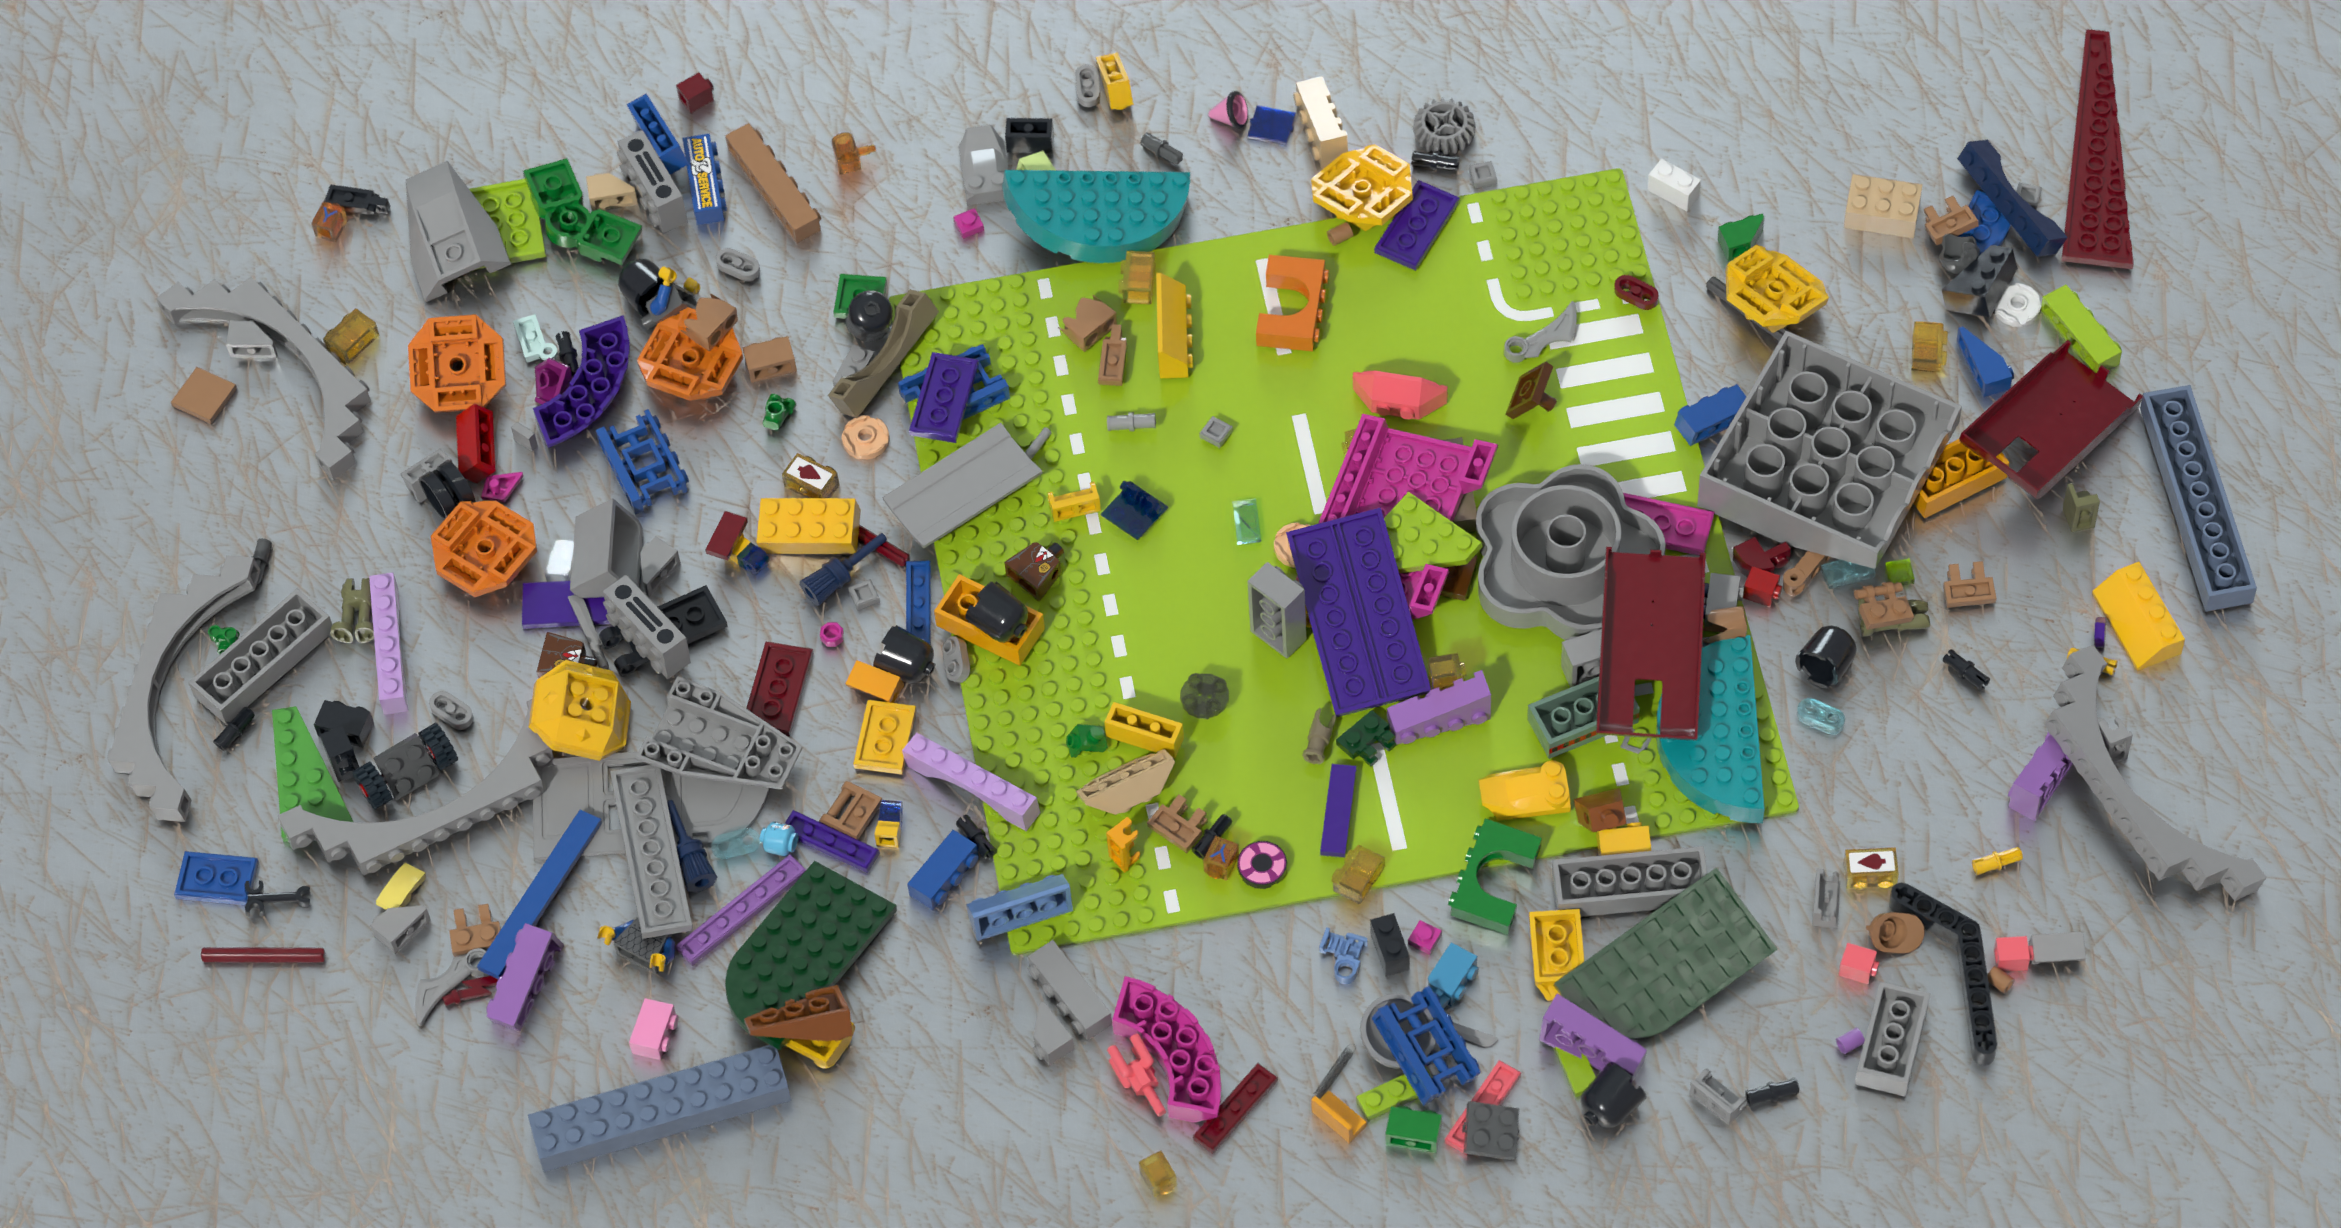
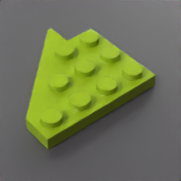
[1384,492,1483,574]

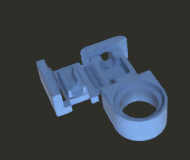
[1319,927,1368,984]

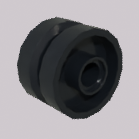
[418,460,476,520]

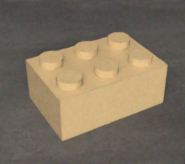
[1844,174,1923,238]

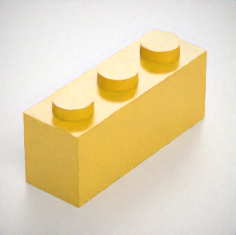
[1104,702,1184,758]

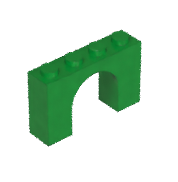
[1448,818,1542,935]

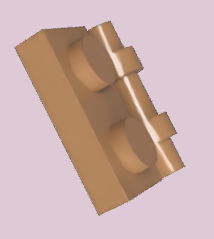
[1854,581,1914,630]

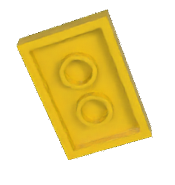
[853,700,917,775]

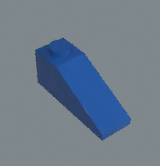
[1956,326,2014,398]

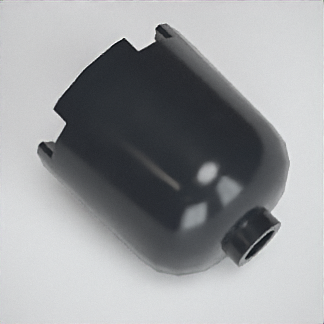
[618,259,675,316]
[845,291,893,342]
[965,581,1028,643]
[873,625,936,684]
[1795,625,1857,688]
[1580,1063,1646,1128]

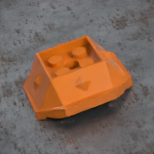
[637,307,743,401]
[408,314,506,413]
[431,501,537,597]

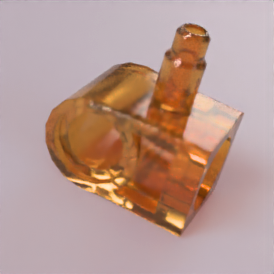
[831,132,876,175]

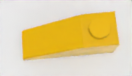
[1095,52,1134,110]

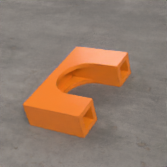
[1256,255,1329,351]

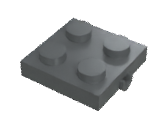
[1462,1101,1519,1161]

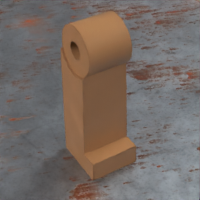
[1783,551,1831,596]

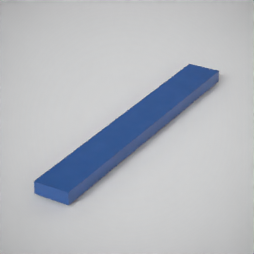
[477,810,602,979]

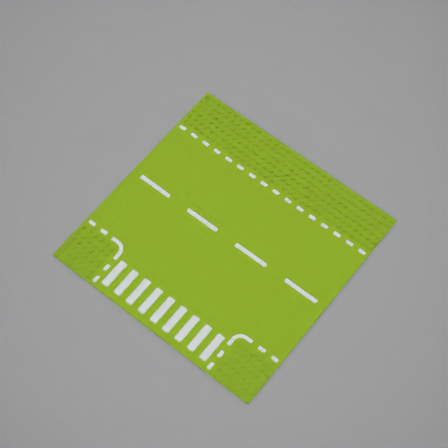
[888,168,1799,955]

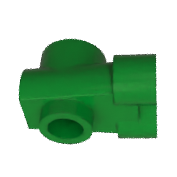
[762,394,796,431]
[208,625,240,655]

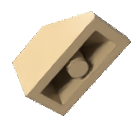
[586,173,638,211]

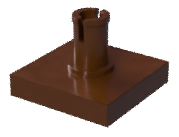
[1505,362,1557,419]
[1440,555,1478,601]

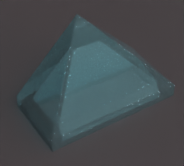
[1232,499,1261,545]

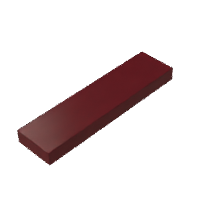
[1193,1063,1278,1154]

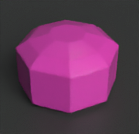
[820,622,844,647]

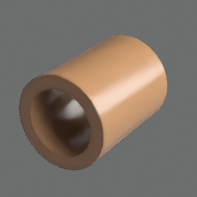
[1327,222,1353,246]
[1987,966,2015,994]

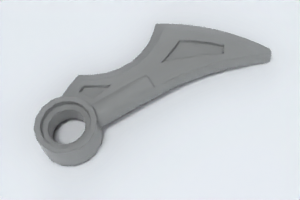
[1504,301,1577,362]
[415,948,486,1026]

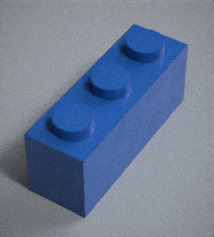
[1674,384,1747,446]
[907,830,979,910]

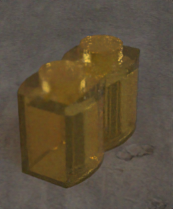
[1911,321,1948,373]
[1331,845,1385,904]

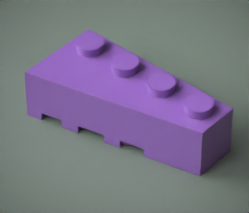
[1387,670,1491,745]
[2008,732,2073,821]
[486,923,564,1032]
[1539,994,1647,1084]

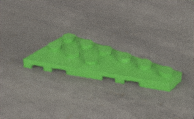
[272,706,353,842]

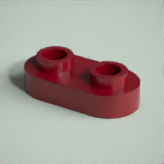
[1614,275,1659,310]

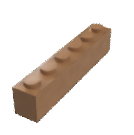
[725,123,821,243]

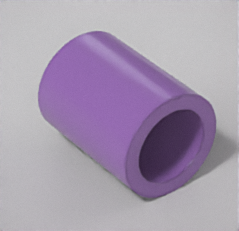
[1836,1028,1865,1054]

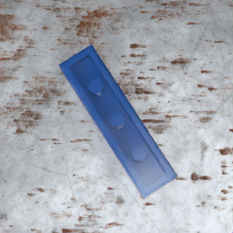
[906,561,931,645]

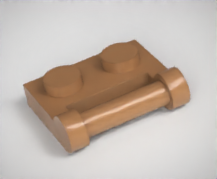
[819,781,883,840]

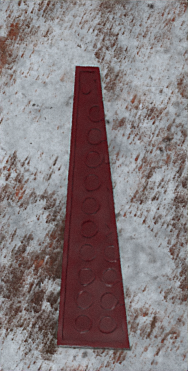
[2061,29,2134,269]

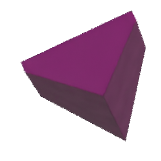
[535,357,572,405]

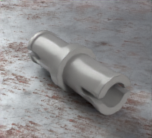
[1107,412,1156,431]

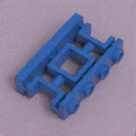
[898,344,1010,420]
[596,409,689,515]
[1372,986,1480,1106]

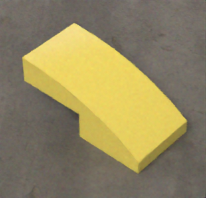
[376,863,426,910]

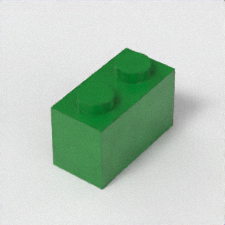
[1385,1106,1442,1153]

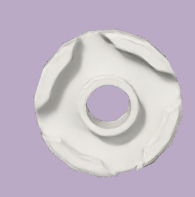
[1994,283,2041,327]

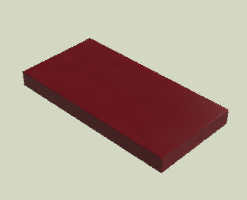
[746,641,814,737]

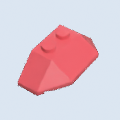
[1353,371,1448,420]

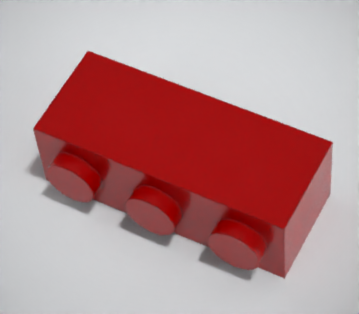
[456,404,496,484]

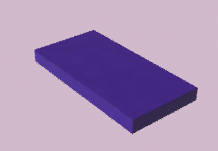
[1374,180,1460,271]
[909,352,979,443]
[522,581,610,629]

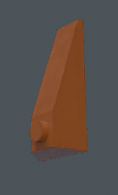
[744,985,853,1041]

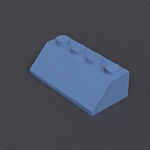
[966,874,1073,941]

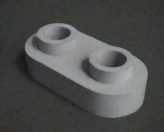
[1075,65,1100,107]
[716,248,760,281]
[942,636,970,683]
[429,691,474,730]

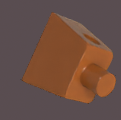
[1574,788,1627,832]

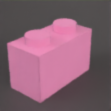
[629,998,679,1060]

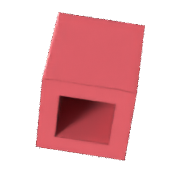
[1994,936,2033,972]
[1839,943,1880,984]

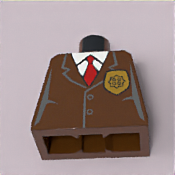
[1004,542,1064,601]
[536,632,597,679]

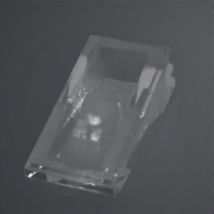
[545,540,574,582]

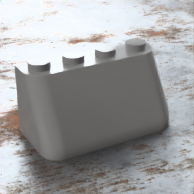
[570,498,643,598]

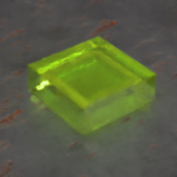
[1885,559,1915,585]

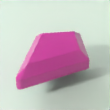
[481,472,523,503]

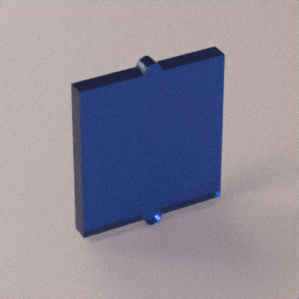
[1247,105,1296,146]

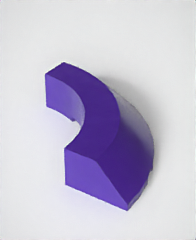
[533,315,630,448]

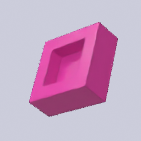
[953,208,984,239]
[1408,920,1442,955]

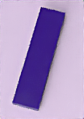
[1320,764,1356,858]
[784,810,880,873]

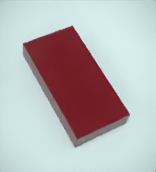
[705,511,748,561]

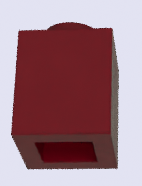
[676,72,714,114]

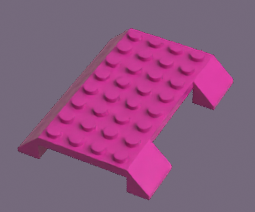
[1296,414,1498,620]

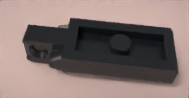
[323,184,391,214]

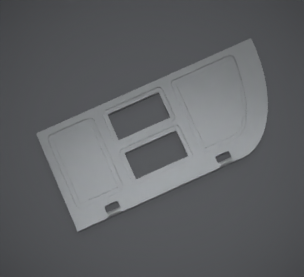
[533,751,770,861]

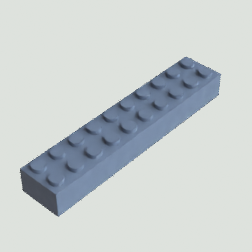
[2140,385,2257,611]
[528,1045,792,1172]

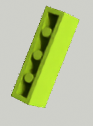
[2041,284,2122,373]

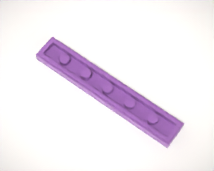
[675,854,806,966]

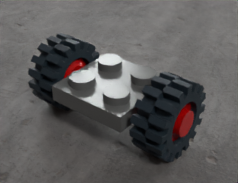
[352,722,458,810]

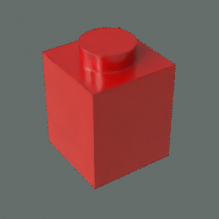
[1743,566,1782,608]

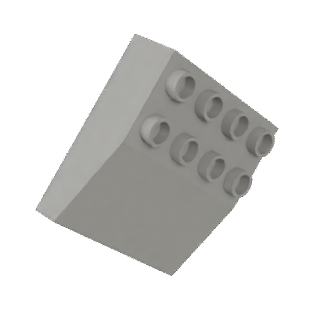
[1697,331,1962,569]

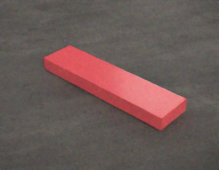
[1445,1060,1521,1155]

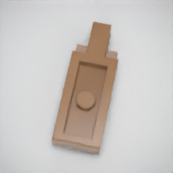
[1098,324,1127,386]

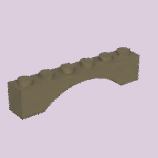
[828,289,939,418]

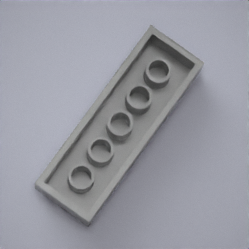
[188,589,332,724]
[1552,846,1707,917]

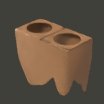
[680,294,738,351]
[1058,295,1117,352]
[1703,606,1747,644]

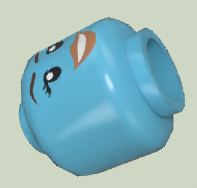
[760,821,798,857]

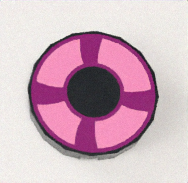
[1237,841,1287,889]

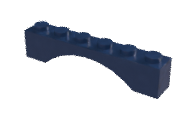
[1957,139,2068,257]

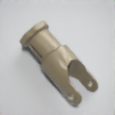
[1302,708,1336,764]

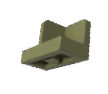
[2063,483,2100,533]

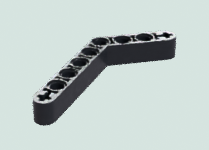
[1889,883,1997,1065]

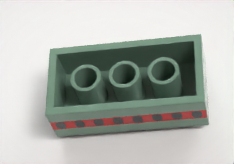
[1527,676,1640,759]

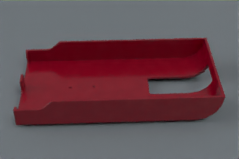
[1959,340,2143,500]
[1596,547,1706,741]

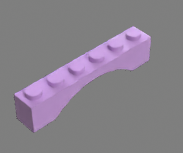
[369,573,408,715]
[902,733,1040,831]

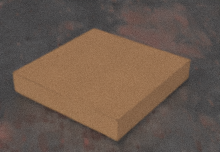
[171,367,237,424]

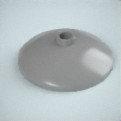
[1360,994,1435,1069]

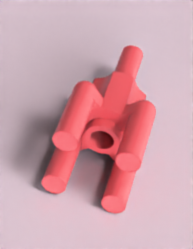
[1107,1034,1166,1117]

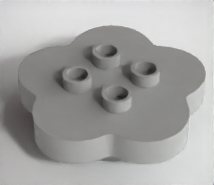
[1476,464,1665,640]

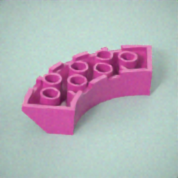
[1112,976,1221,1123]

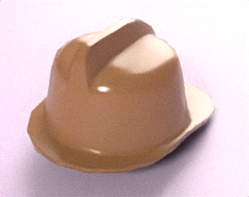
[1866,912,1924,954]

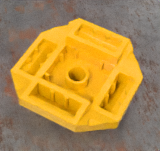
[1311,144,1413,231]
[1725,244,1829,333]
[528,660,631,761]

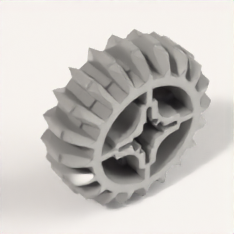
[1413,97,1476,155]

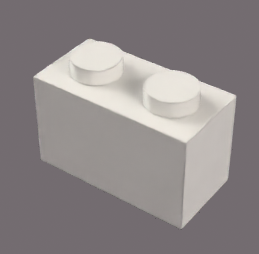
[1648,158,1701,212]

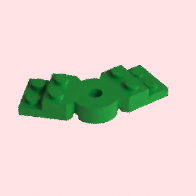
[523,158,642,265]

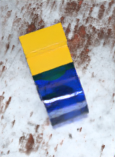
[730,533,770,575]
[874,800,903,848]

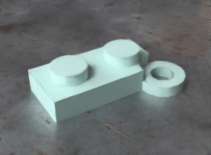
[513,314,558,363]

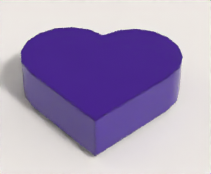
[2094,617,2106,648]

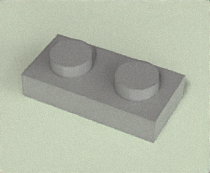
[833,344,875,386]

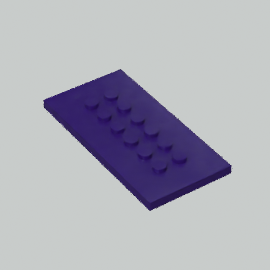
[1286,508,1431,717]

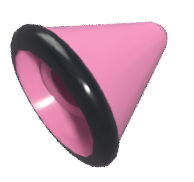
[1208,91,1248,130]

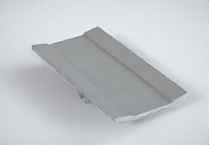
[882,423,1043,548]

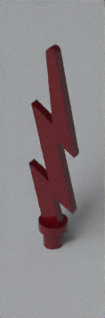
[442,974,504,1006]

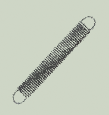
[1311,1044,1356,1099]

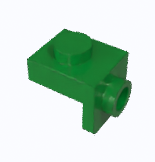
[1066,724,1108,758]

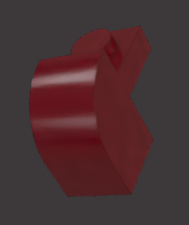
[1733,537,1791,577]

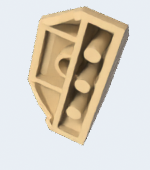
[1076,749,1175,815]

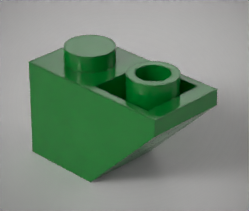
[1718,213,1764,261]

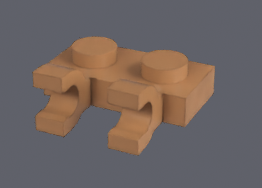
[1924,195,1979,246]
[1943,561,1996,608]
[1147,794,1208,853]
[449,904,501,957]

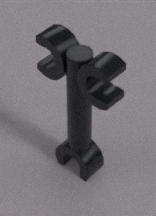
[245,880,310,917]

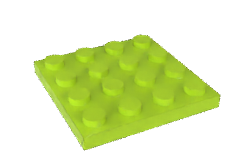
[469,178,546,270]

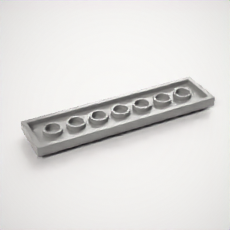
[610,765,692,939]

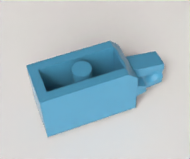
[1428,942,1479,1009]

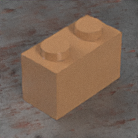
[742,336,797,383]

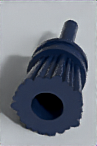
[799,533,887,606]
[667,800,718,892]

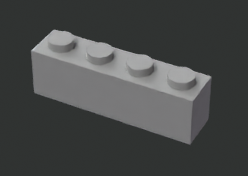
[1027,940,1112,1041]

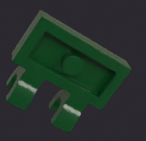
[1336,710,1396,767]

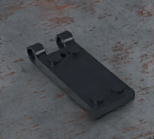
[599,585,728,676]

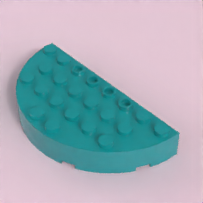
[1002,170,1190,263]
[1656,635,1764,823]

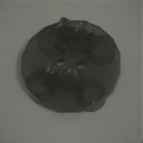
[1180,673,1229,719]

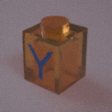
[311,201,348,242]
[1203,836,1239,880]

